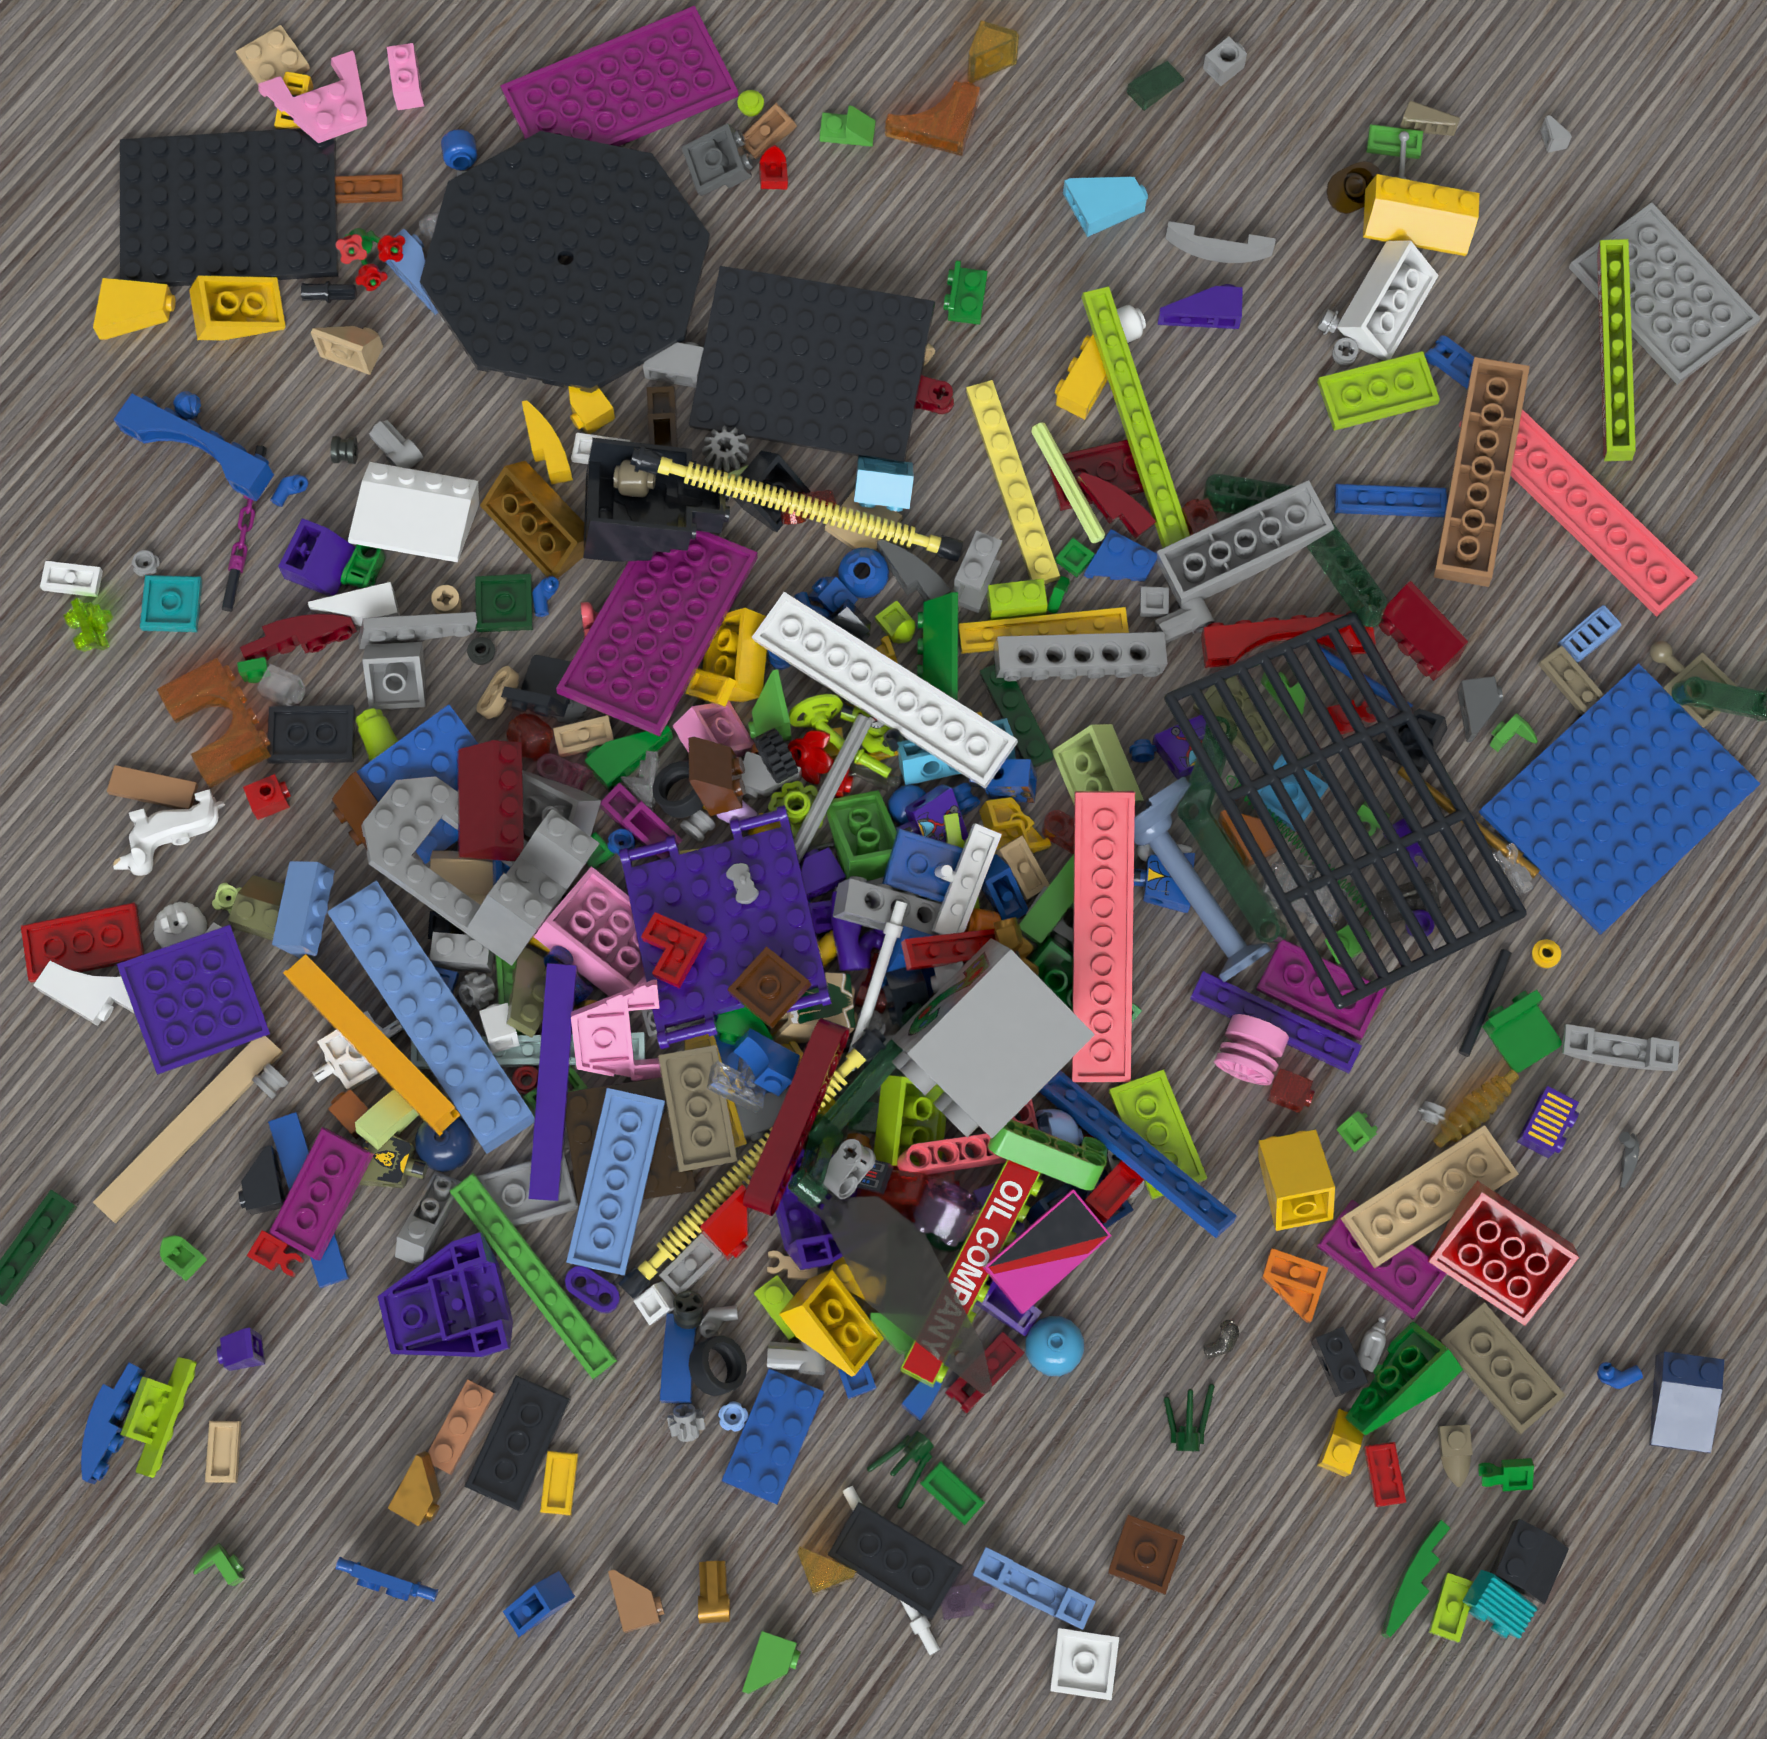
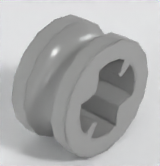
[1332,338,1358,366]

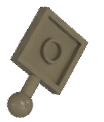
[1650,641,1743,728]

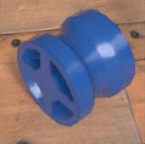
[952,782,980,816]

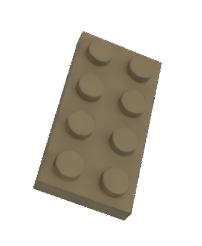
[658,1045,737,1172]
[1439,1302,1565,1435]

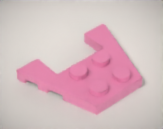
[258,50,367,143]
[571,979,661,1081]

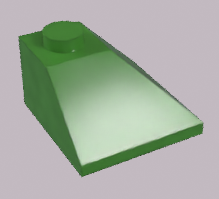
[748,669,792,741]

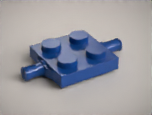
[335,1557,438,1602]

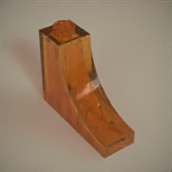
[885,81,980,156]

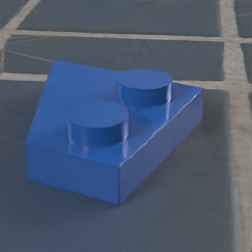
[1084,529,1157,582]

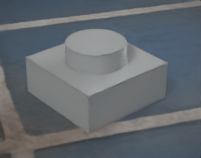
[1140,587,1169,617]

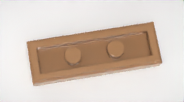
[106,765,199,809]

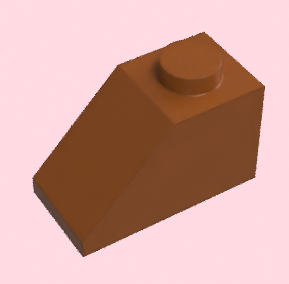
[1218,810,1277,868]

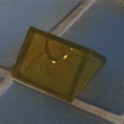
[967,21,1019,84]
[797,1546,857,1596]

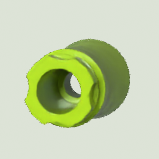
[356,708,398,762]

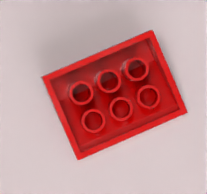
[1428,1180,1579,1326]

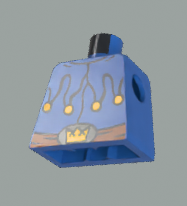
[969,759,1037,803]

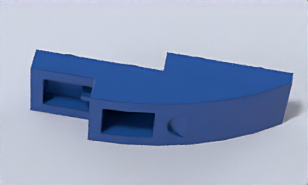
[81,1362,146,1485]

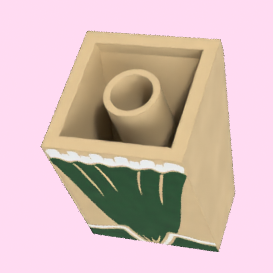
[767,972,858,1045]

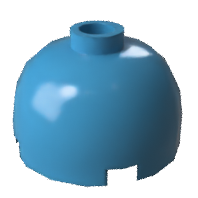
[1025,1316,1084,1376]

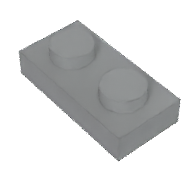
[659,1233,723,1294]

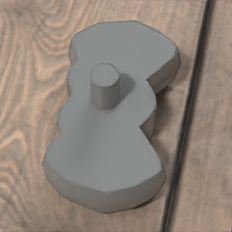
[726,863,759,904]

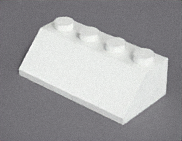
[1337,241,1439,361]

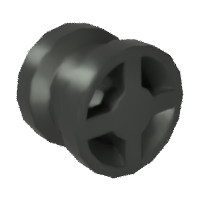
[331,436,358,464]
[673,1291,703,1329]

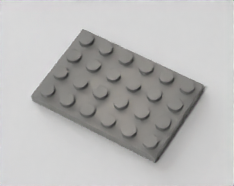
[1569,202,1761,385]

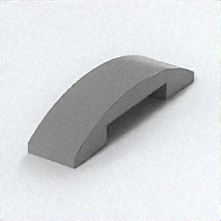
[1165,221,1276,263]
[1562,1024,1680,1071]

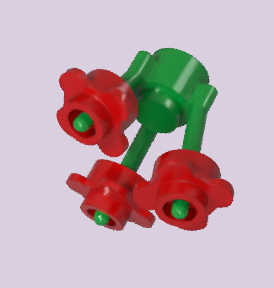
[336,228,405,291]

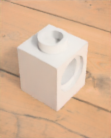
[479,1003,520,1054]

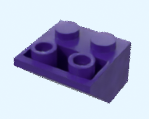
[278,518,356,597]

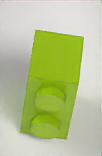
[987,579,1047,621]

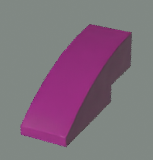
[599,783,683,860]

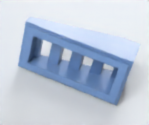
[1557,605,1621,663]

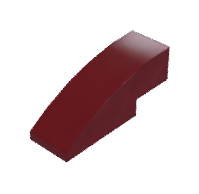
[1076,472,1156,539]

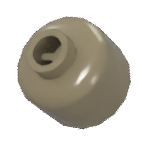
[614,460,656,498]

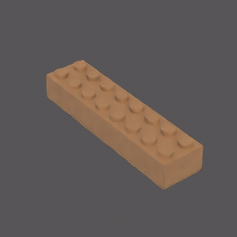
[1433,357,1530,587]

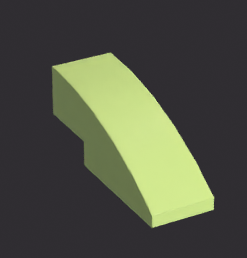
[355,1090,418,1150]

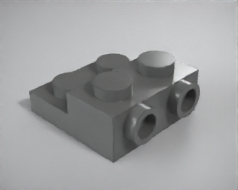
[682,123,754,196]

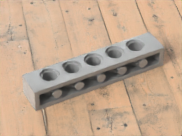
[994,632,1168,681]

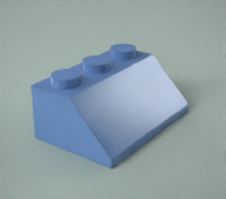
[272,861,334,960]

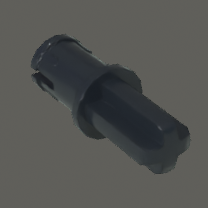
[301,281,357,303]

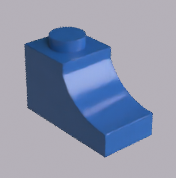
[733,1028,800,1096]

